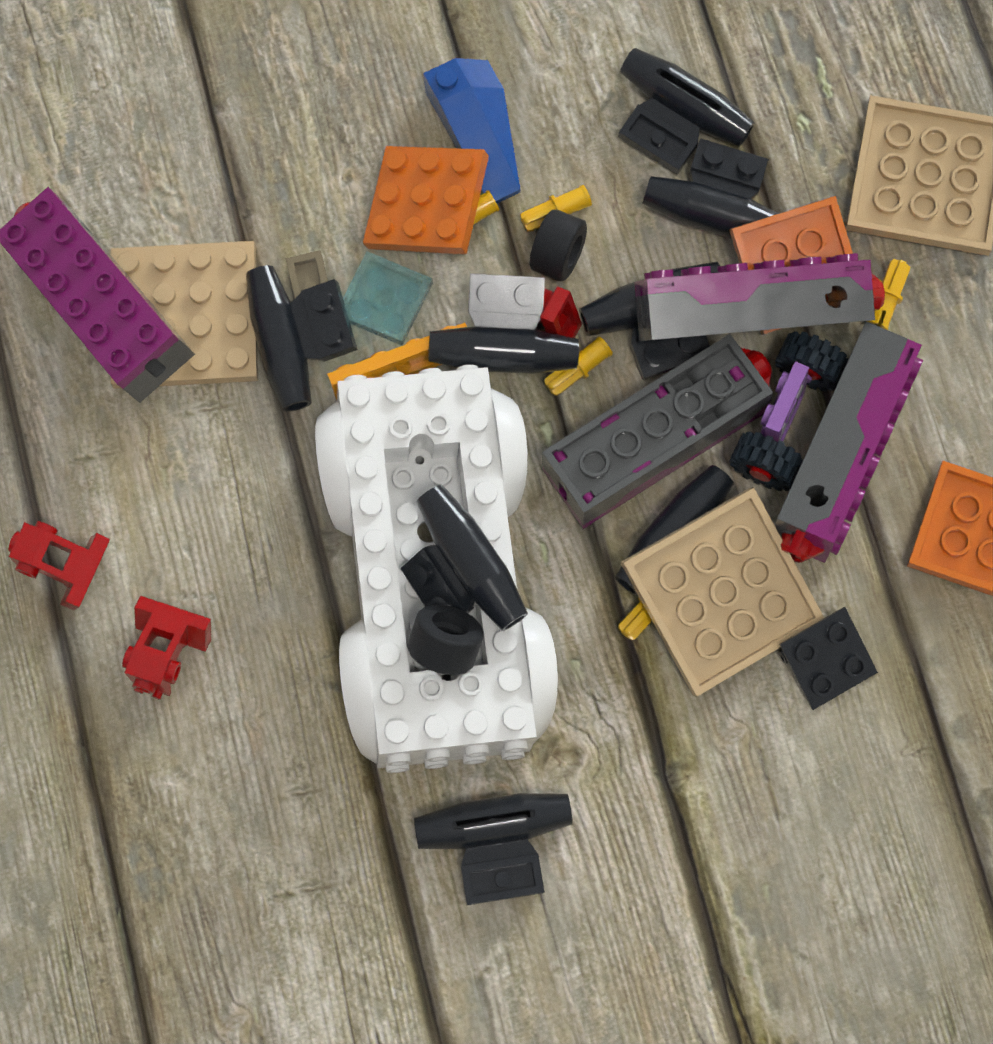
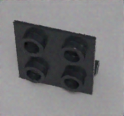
[778,607,878,710]

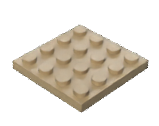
[846,95,993,256]
[111,241,258,389]
[620,487,824,697]

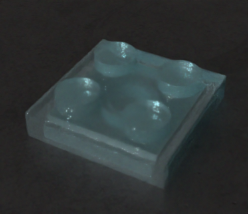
[343,251,433,346]

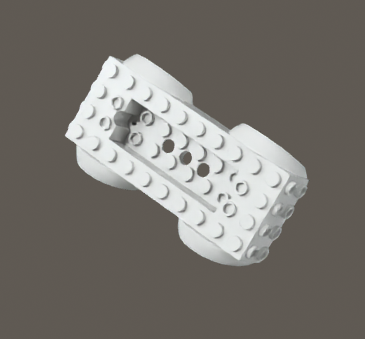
[315,365,558,773]

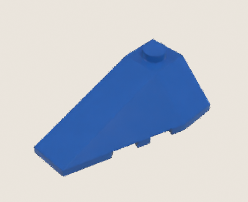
[423,58,521,203]

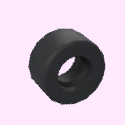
[529,210,587,281]
[407,604,484,675]

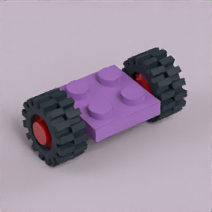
[729,331,849,491]

